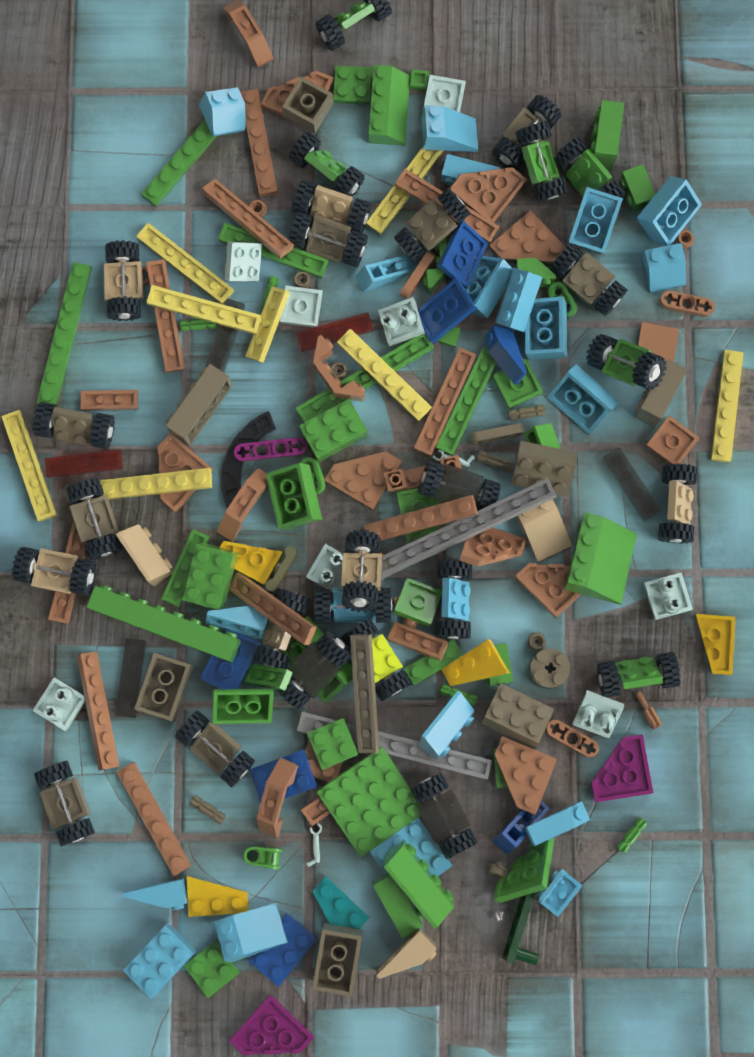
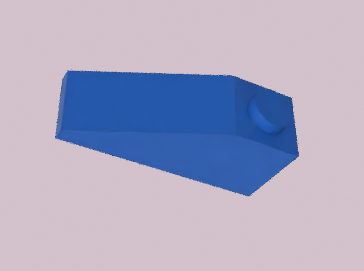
[484,326,527,385]
[492,800,550,855]

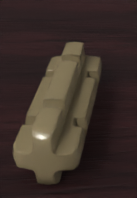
[508,405,545,421]
[477,451,514,472]
[190,795,226,824]

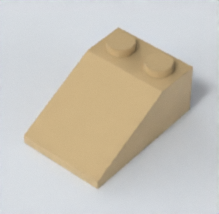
[515,499,572,562]
[376,928,437,979]

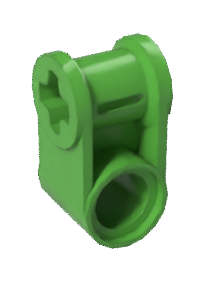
[244,846,283,869]

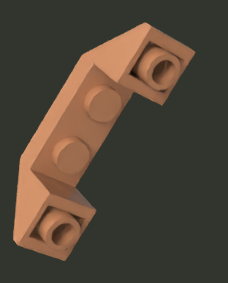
[222,0,274,68]
[313,335,366,402]
[384,455,463,492]
[216,468,269,542]
[256,758,298,838]

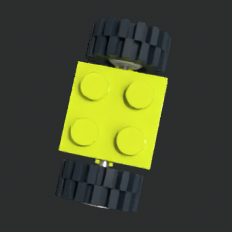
[341,619,411,702]

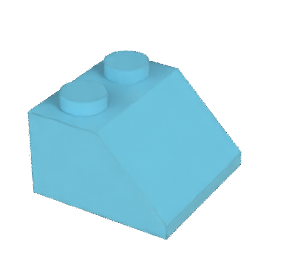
[199,87,246,137]
[641,243,686,293]

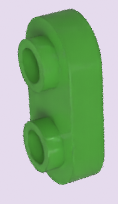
[548,282,577,317]
[301,457,325,495]

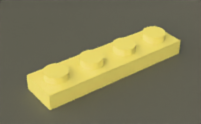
[245,287,290,363]

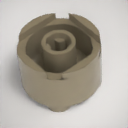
[529,648,570,689]

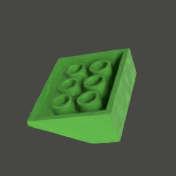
[564,512,637,605]

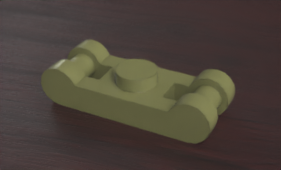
[265,546,297,593]

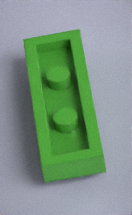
[404,639,463,686]
[244,664,292,691]

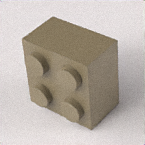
[282,77,334,134]

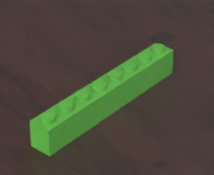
[86,585,241,663]

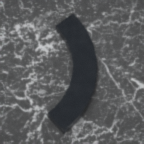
[222,411,276,509]

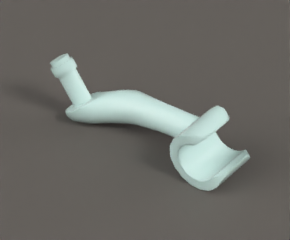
[433,450,475,467]
[307,823,322,867]

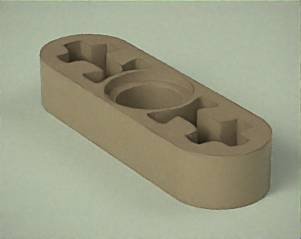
[469,423,525,445]

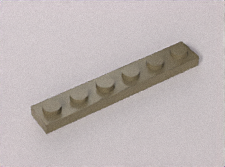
[350,634,379,753]

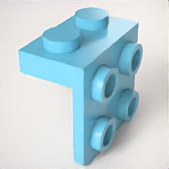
[537,869,583,918]

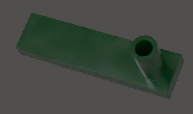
[502,892,539,965]

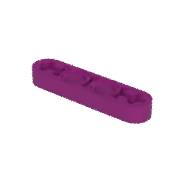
[234,437,308,462]

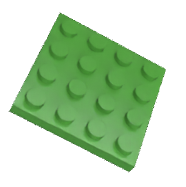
[316,746,426,857]

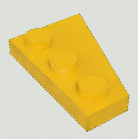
[220,541,284,586]
[696,614,736,676]
[441,639,510,686]
[187,876,249,917]

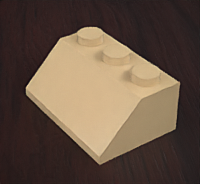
[116,524,173,586]

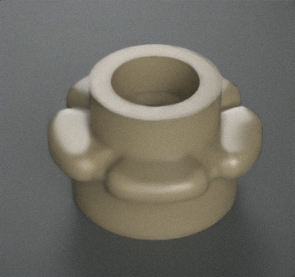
[293,272,311,288]
[330,362,348,380]
[527,632,546,651]
[488,861,507,878]

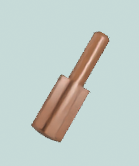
[636,691,662,730]

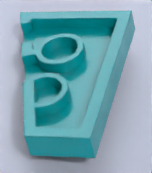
[312,876,370,929]

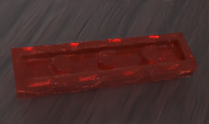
[296,312,374,352]
[45,449,123,478]

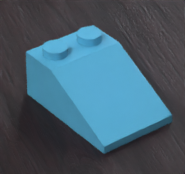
[421,105,478,152]
[567,187,623,254]
[214,903,288,962]

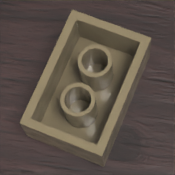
[634,359,688,428]
[511,441,577,496]
[134,653,194,722]
[481,683,554,750]
[312,923,364,997]

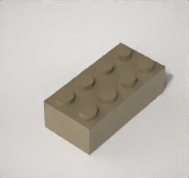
[166,364,233,447]

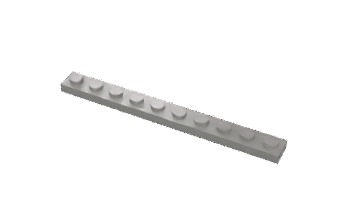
[381,478,557,579]
[297,712,492,780]

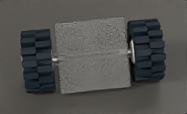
[418,461,501,511]
[277,630,352,709]
[411,773,478,859]

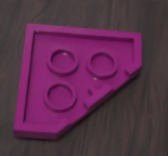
[591,734,654,803]
[229,994,315,1056]

